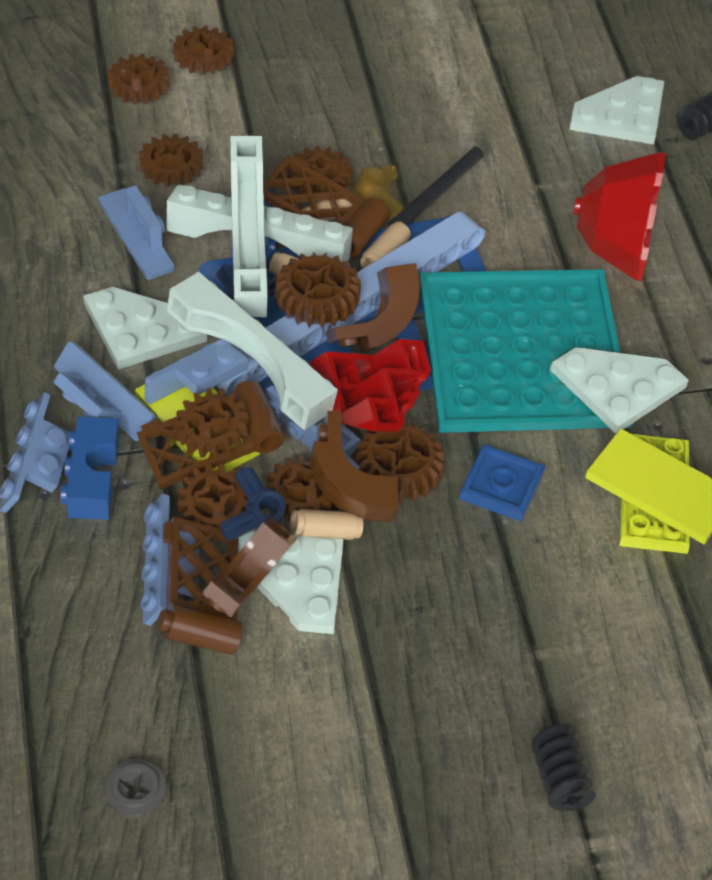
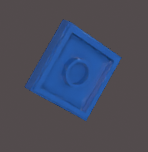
[459,444,546,522]

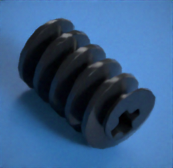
[677,92,712,141]
[531,724,596,811]

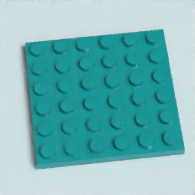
[419,269,633,433]

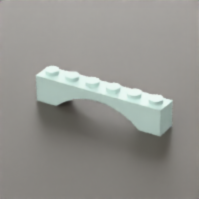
[230,136,267,317]
[166,184,353,262]
[167,272,338,431]

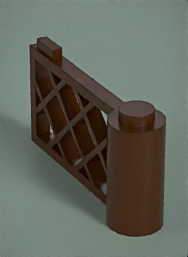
[263,155,390,258]
[137,381,286,490]
[157,516,243,655]

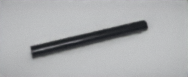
[388,146,484,227]

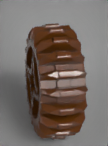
[275,251,361,329]
[355,421,445,504]

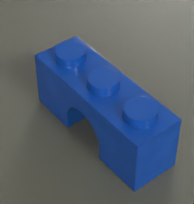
[61,417,120,520]

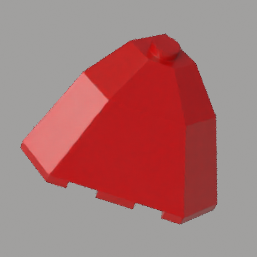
[573,152,666,282]
[308,339,431,432]

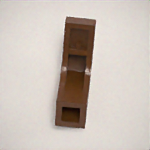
[326,263,419,352]
[310,411,399,522]
[203,516,298,618]

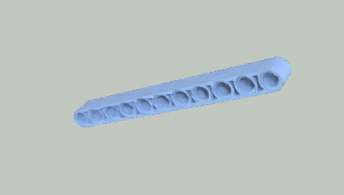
[216,212,485,396]

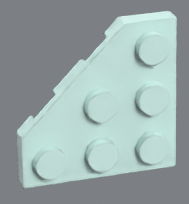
[569,76,664,144]
[83,287,207,370]
[550,347,689,434]
[238,531,344,634]

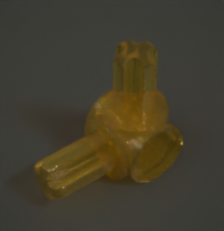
[351,165,404,219]

